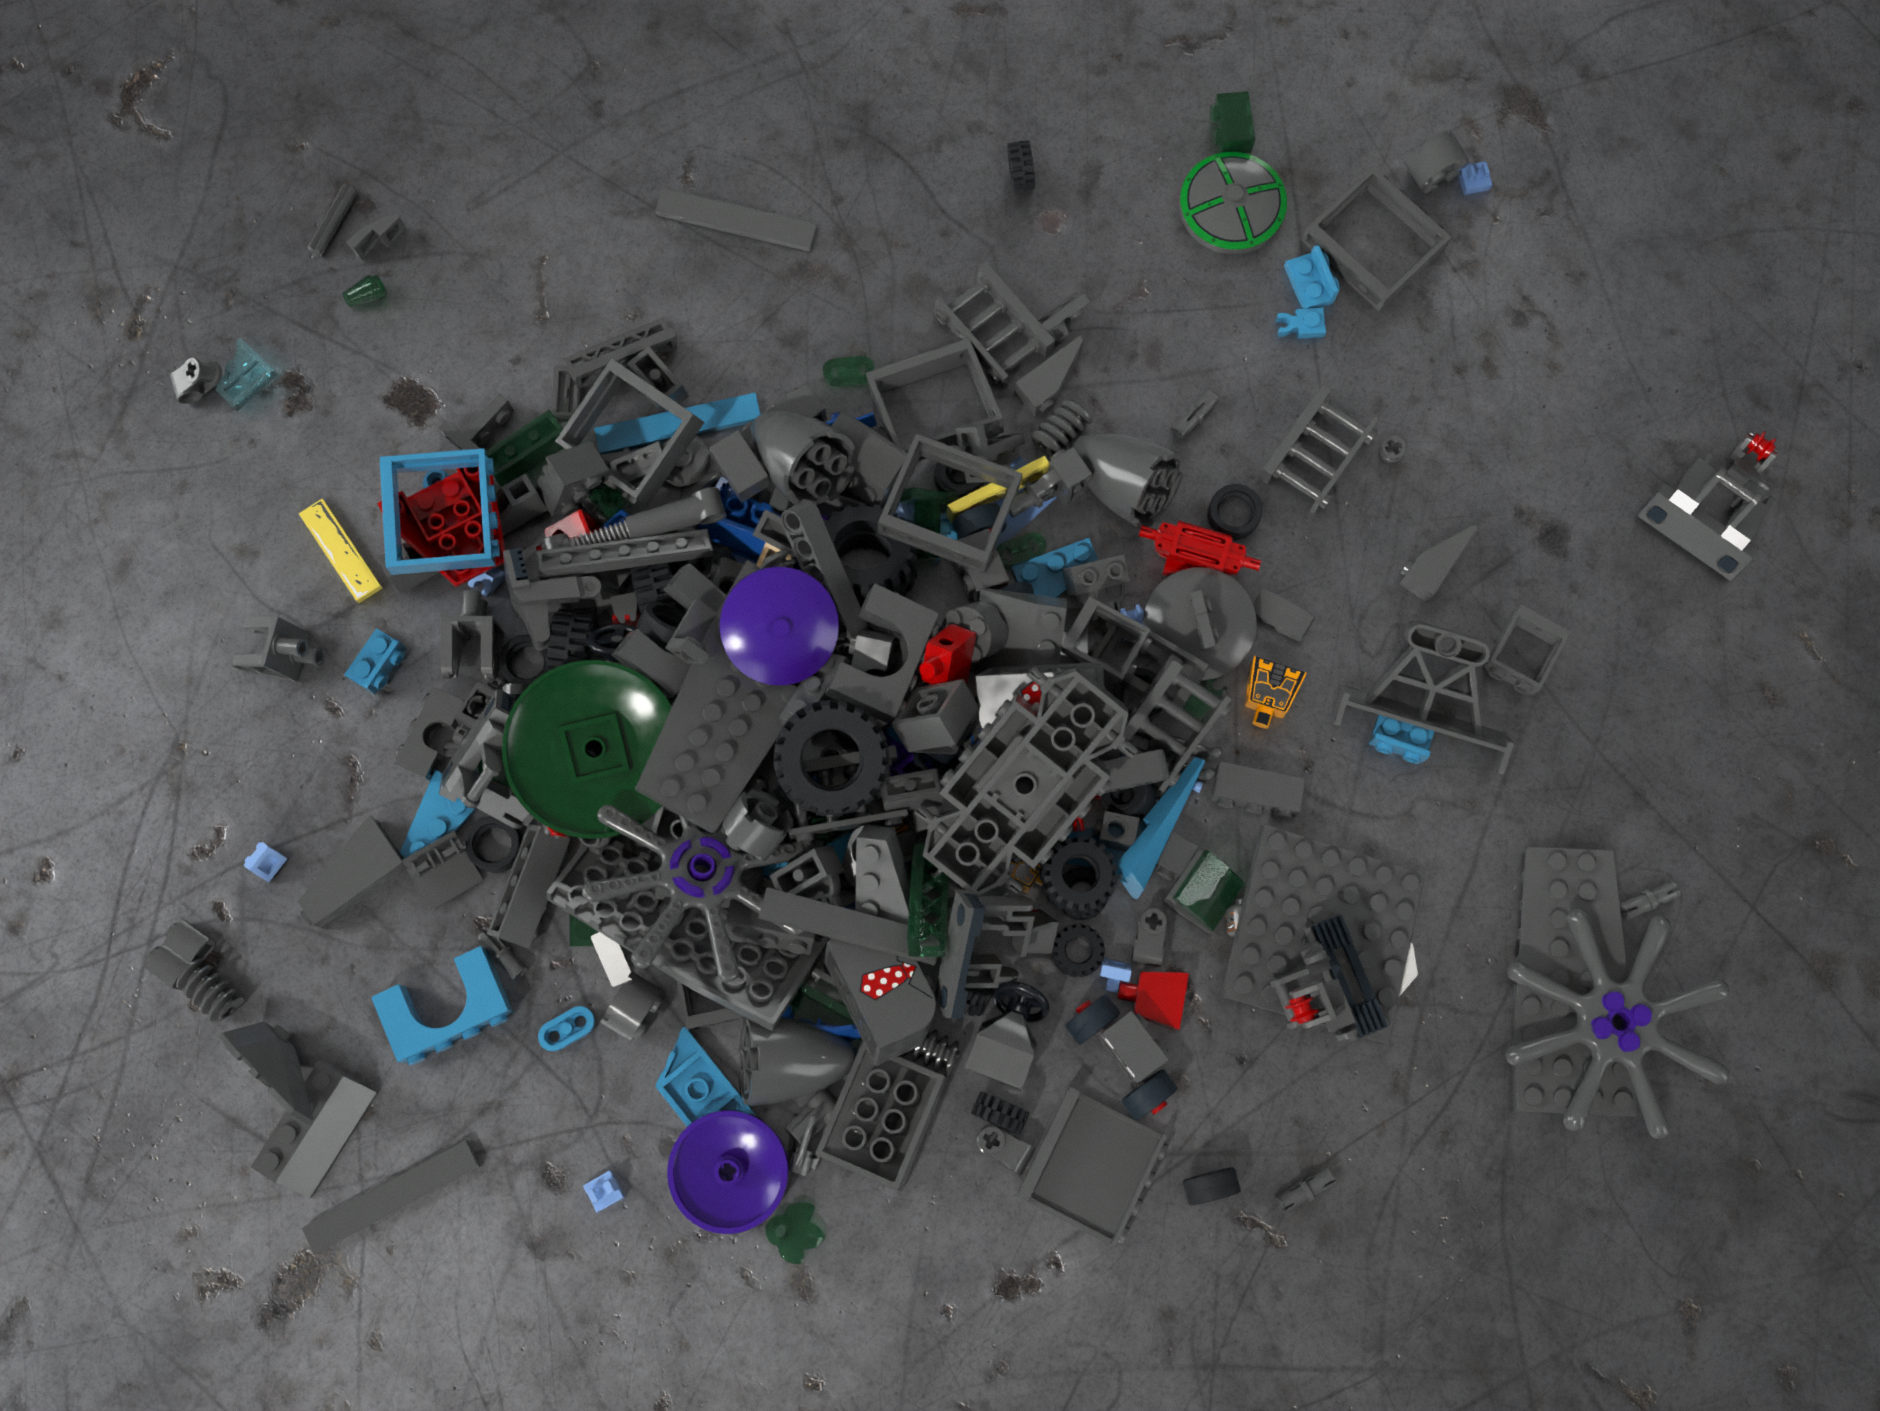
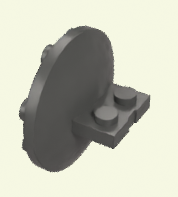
[1143,567,1257,681]

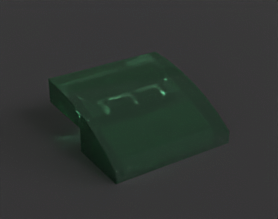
[1172,850,1245,931]

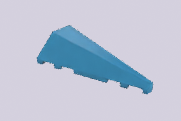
[1116,757,1205,899]

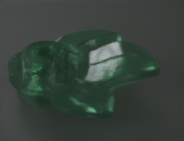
[765,1202,825,1264]

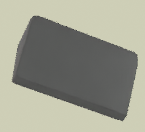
[881,768,943,813]

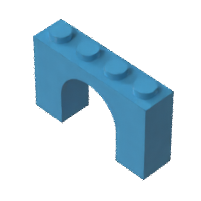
[371,946,514,1066]

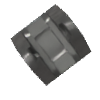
[441,590,504,679]
[232,616,326,681]

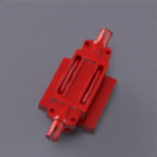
[1139,520,1262,576]

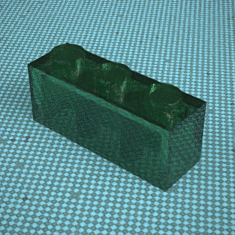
[486,410,564,487]

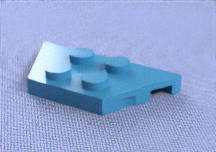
[655,1026,757,1127]

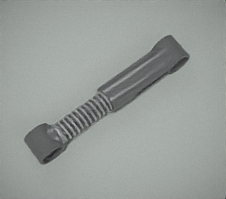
[541,487,727,550]

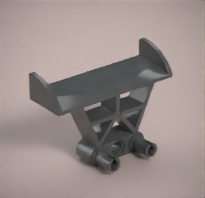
[1333,621,1514,775]

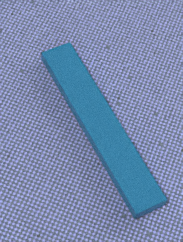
[594,393,760,454]

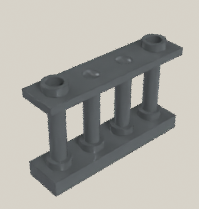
[934,262,1055,389]
[1259,384,1379,514]
[1106,654,1232,792]
[789,745,908,843]

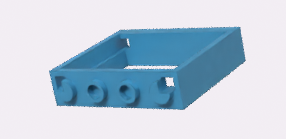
[380,448,500,575]

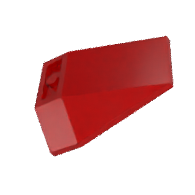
[377,467,505,587]

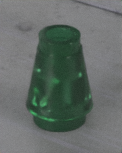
[343,275,386,307]

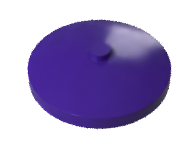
[719,566,839,685]
[667,1110,789,1234]

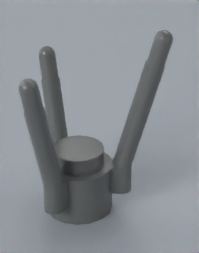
[787,1113,821,1176]

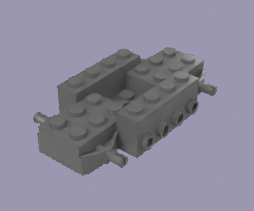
[913,666,1139,896]

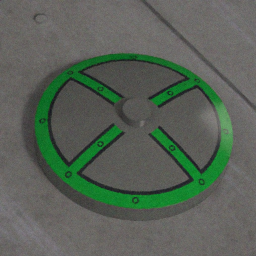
[1179,152,1287,254]

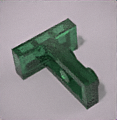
[900,487,959,562]

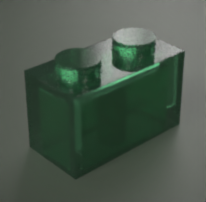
[1210,91,1255,153]

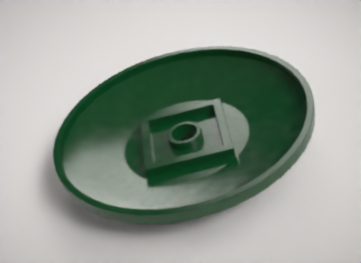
[502,660,672,839]

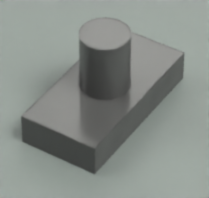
[609,441,664,490]

